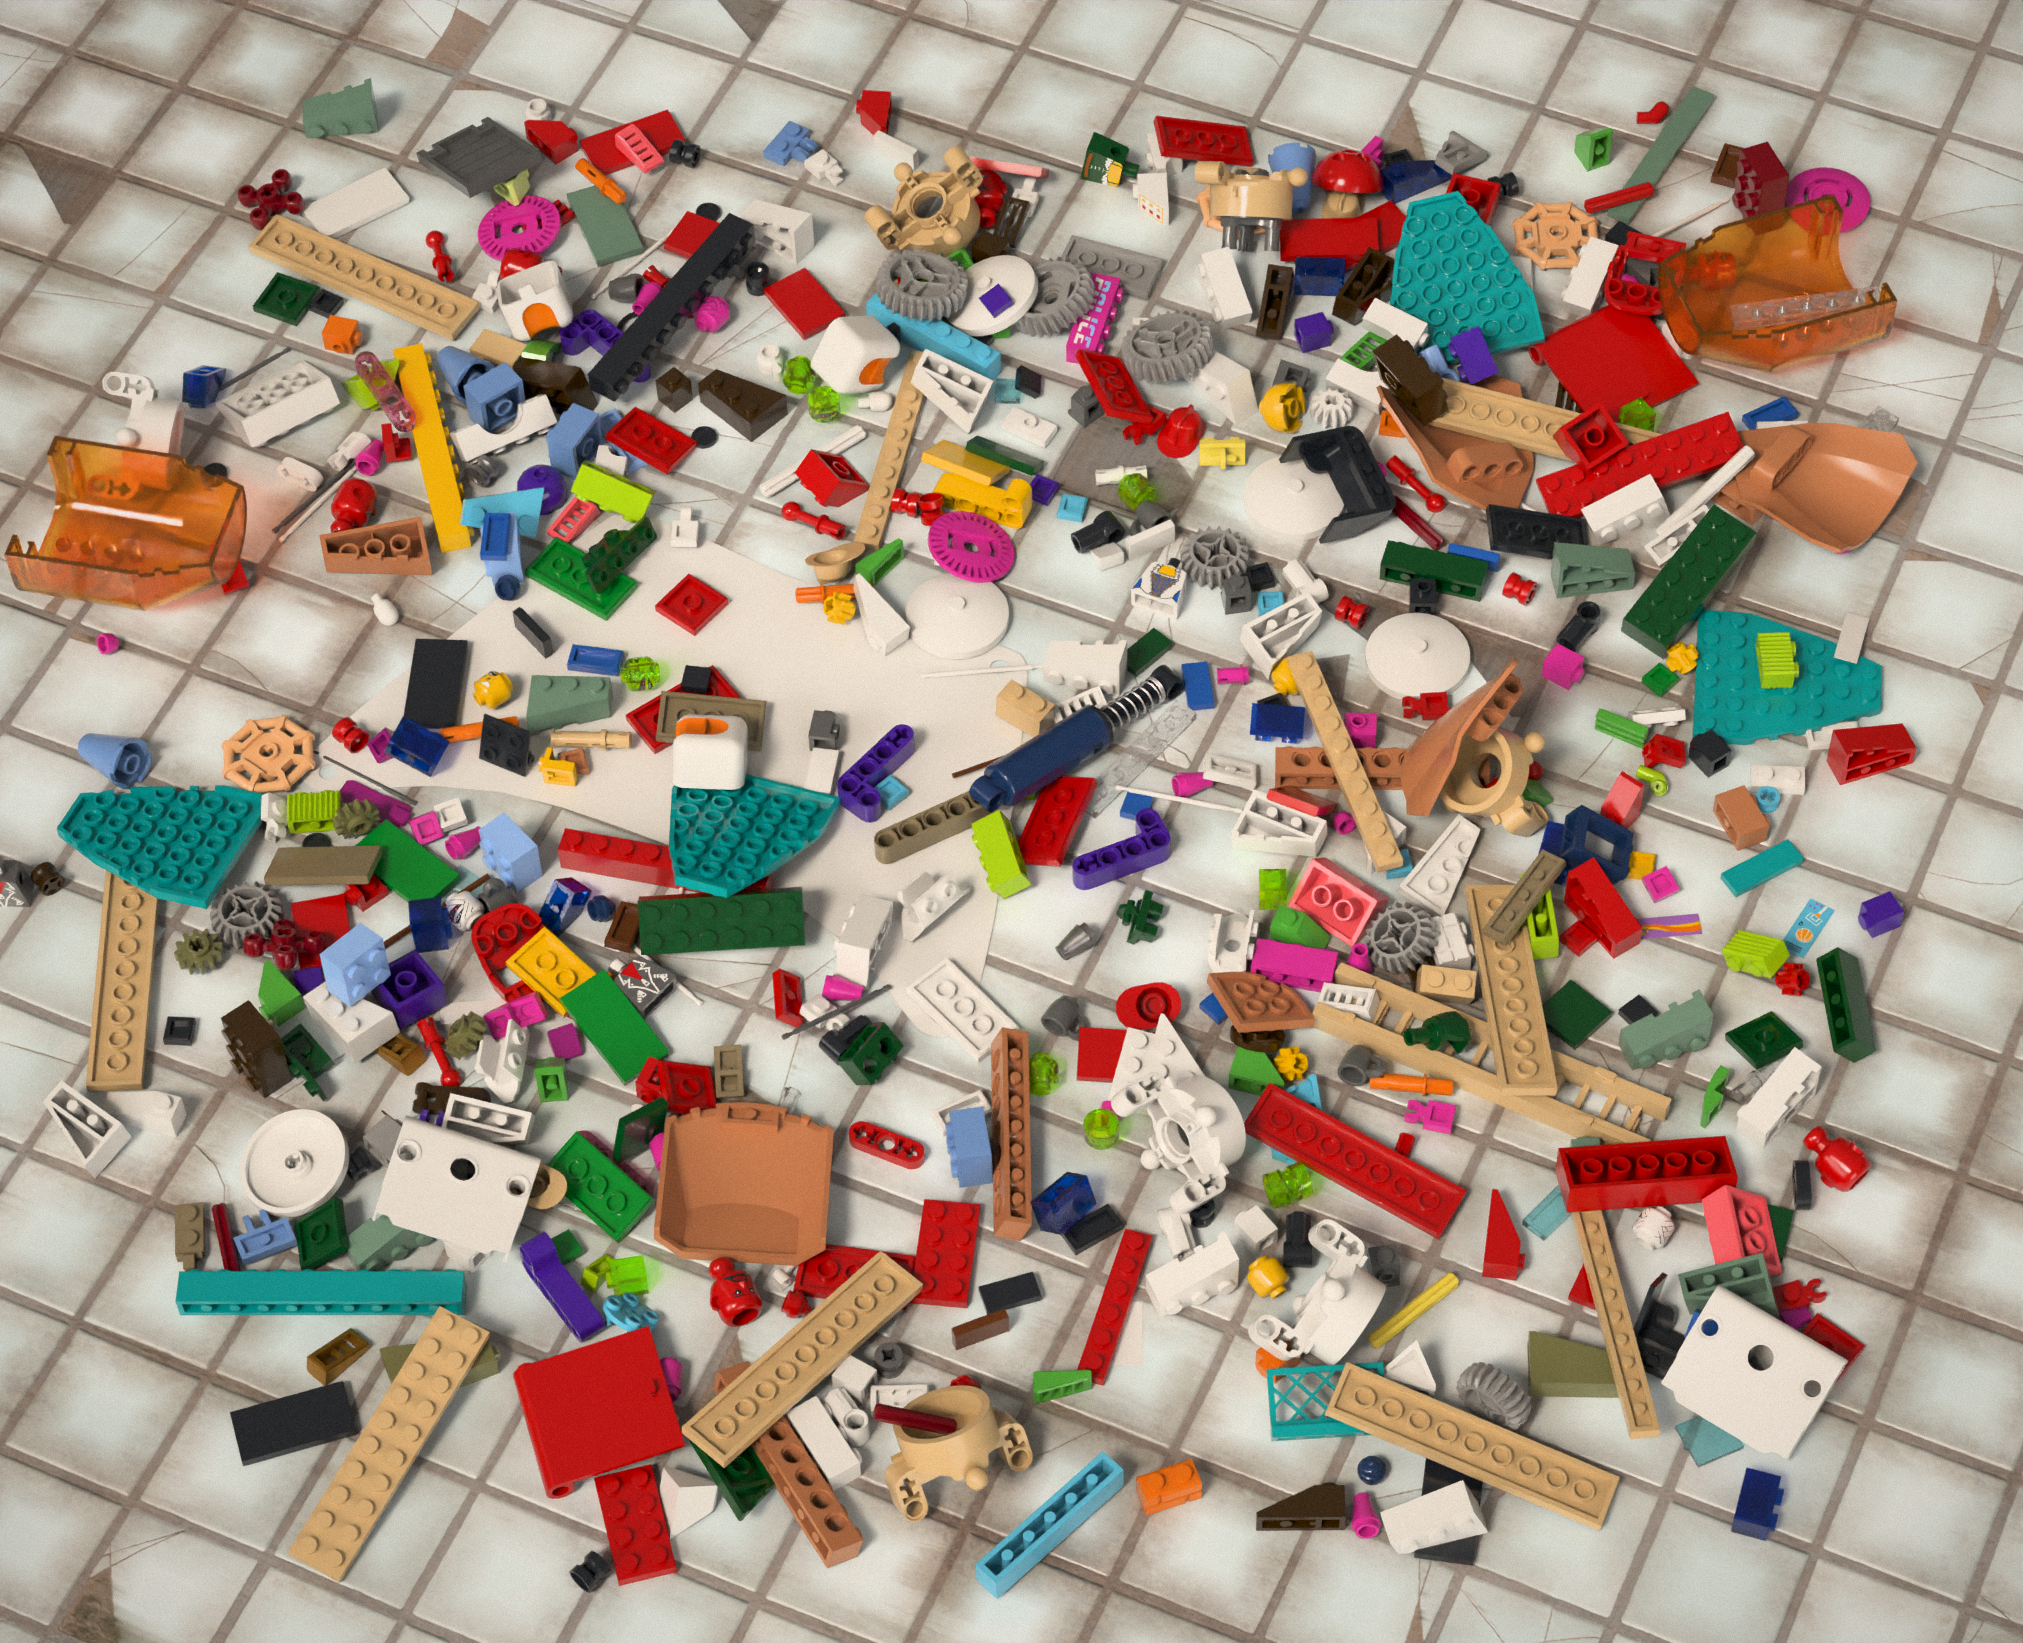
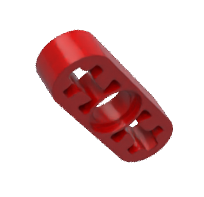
[849,1121,925,1170]

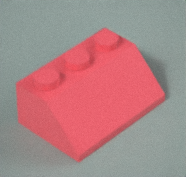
[1288,857,1390,947]
[1702,1185,1782,1276]

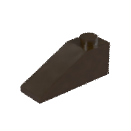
[1256,264,1295,341]
[1256,1482,1346,1531]

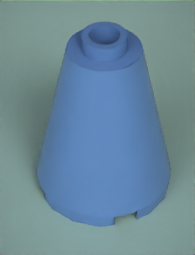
[1268,142,1317,214]
[437,346,495,405]
[78,733,152,789]

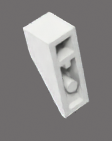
[1644,504,1710,567]
[853,573,910,656]
[101,1091,187,1137]

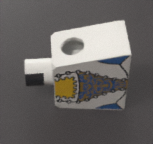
[1131,558,1187,620]

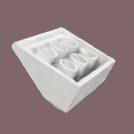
[215,359,340,448]

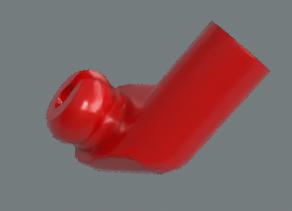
[1636,101,1669,124]

